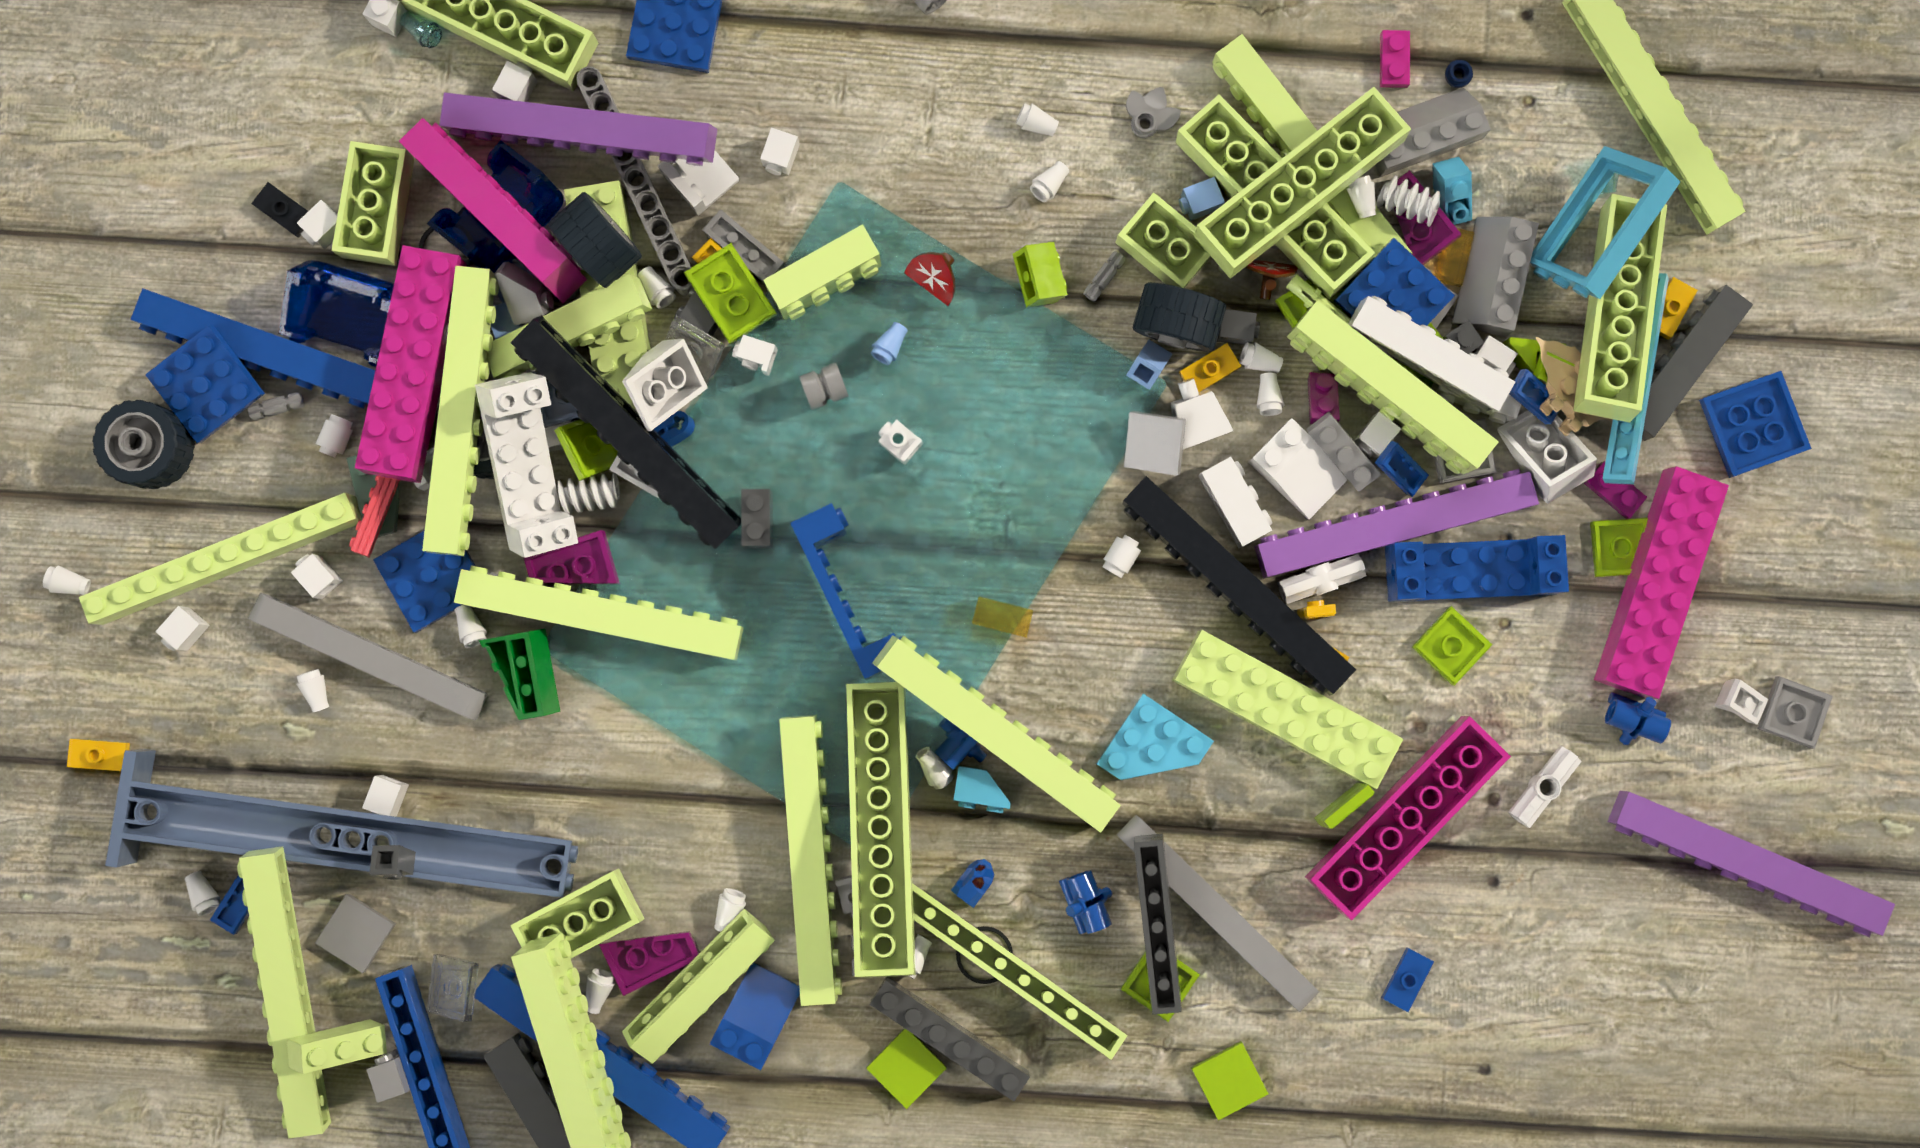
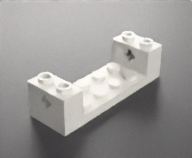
[475,372,578,558]

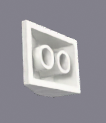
[622,339,708,431]
[1497,411,1597,504]
[1248,418,1348,520]

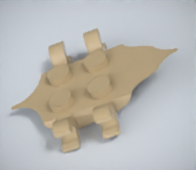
[1536,337,1613,436]

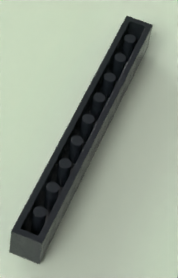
[510,315,741,549]
[1122,476,1357,696]

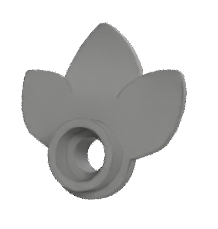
[1126,87,1181,138]

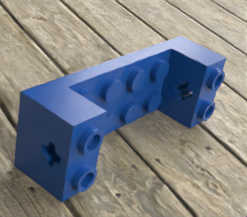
[790,503,902,680]
[1385,535,1569,602]

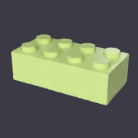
[331,141,415,266]
[763,224,882,320]
[510,868,645,958]

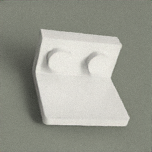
[658,151,739,216]

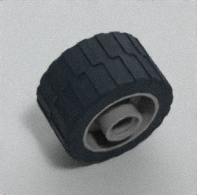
[548,192,642,288]
[1132,282,1226,352]
[92,400,195,489]

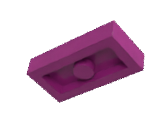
[1308,372,1340,424]
[1584,461,1648,519]

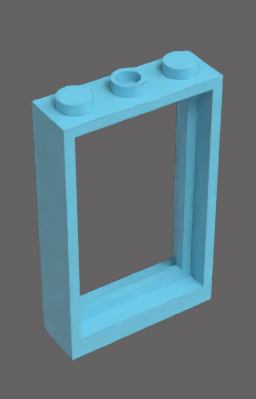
[1530,146,1680,299]

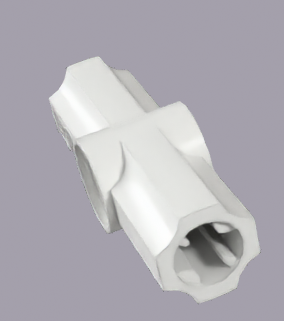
[1277,554,1366,604]
[1508,746,1582,828]

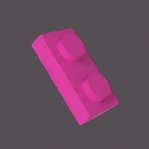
[1380,30,1410,88]

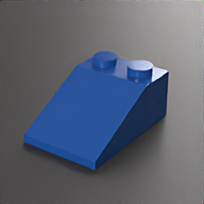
[710,962,800,1071]

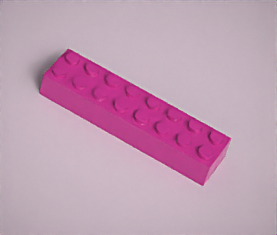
[399,118,587,303]
[355,245,467,483]
[1594,466,1729,699]
[1305,716,1511,921]

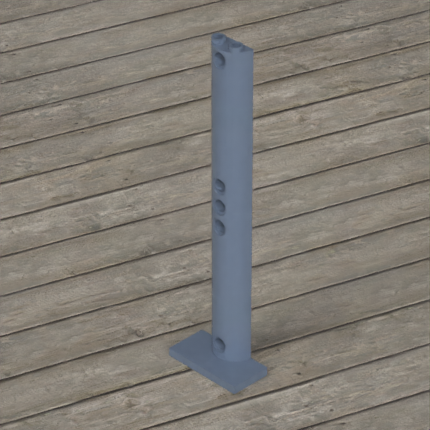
[105,749,578,898]

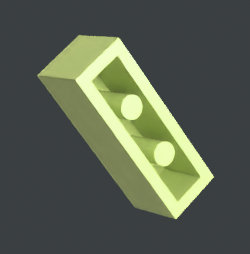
[287,1019,387,1074]

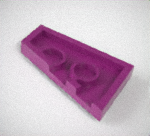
[1394,170,1461,265]
[523,530,620,584]
[599,931,700,996]

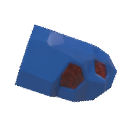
[951,859,994,908]

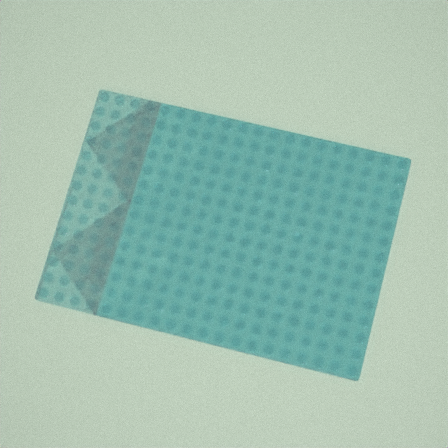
[547,182,1166,845]

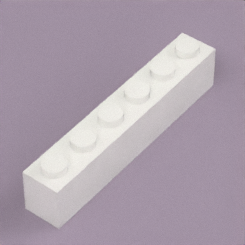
[1348,296,1515,415]

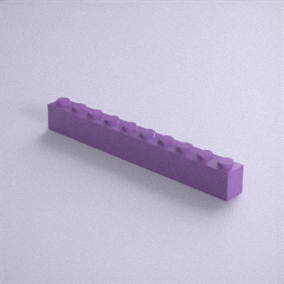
[439,93,718,166]
[1254,469,1539,579]
[1607,791,1895,938]

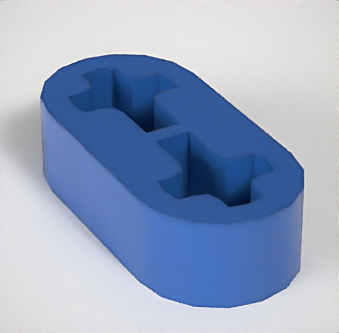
[654,411,695,447]

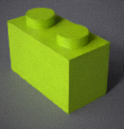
[1012,242,1068,307]

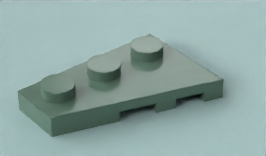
[346,455,399,537]

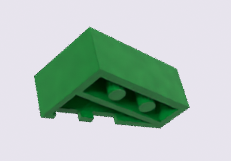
[479,629,561,720]

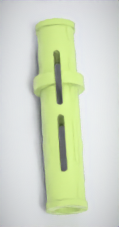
[1286,274,1351,324]

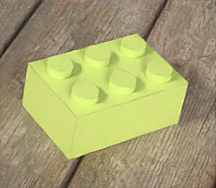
[1115,192,1211,288]

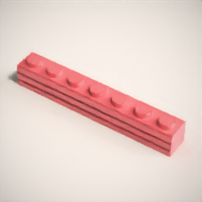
[349,476,400,558]

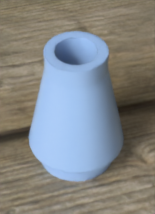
[871,322,908,365]

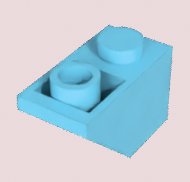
[1432,157,1472,225]
[953,766,1011,813]

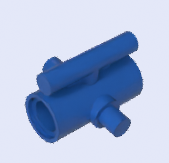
[1605,692,1671,745]
[934,718,987,770]
[1059,870,1112,934]

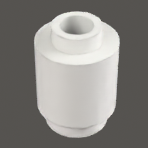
[316,414,353,458]
[1102,535,1141,578]

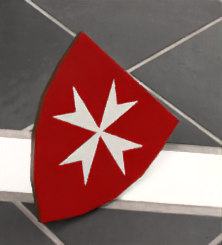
[904,252,956,306]
[1246,260,1298,300]

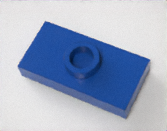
[1509,369,1559,425]
[1375,440,1429,497]
[210,875,249,935]
[1381,947,1434,1012]

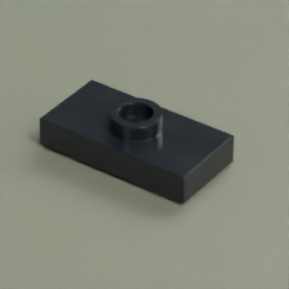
[251,182,308,238]

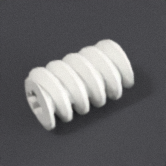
[1376,175,1440,227]
[558,472,620,514]

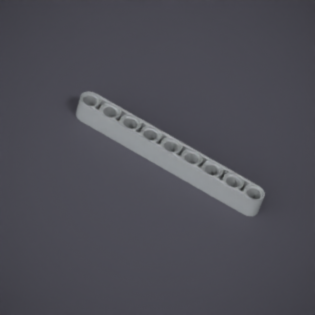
[577,66,692,296]
[248,593,488,720]
[1117,815,1319,1012]

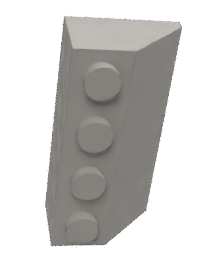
[1375,87,1491,177]
[1451,217,1539,337]

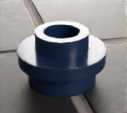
[1445,60,1473,88]

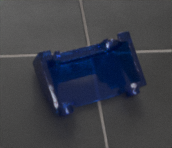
[427,140,564,274]
[278,260,394,367]

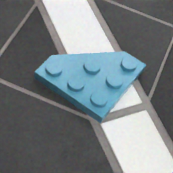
[1096,694,1214,780]

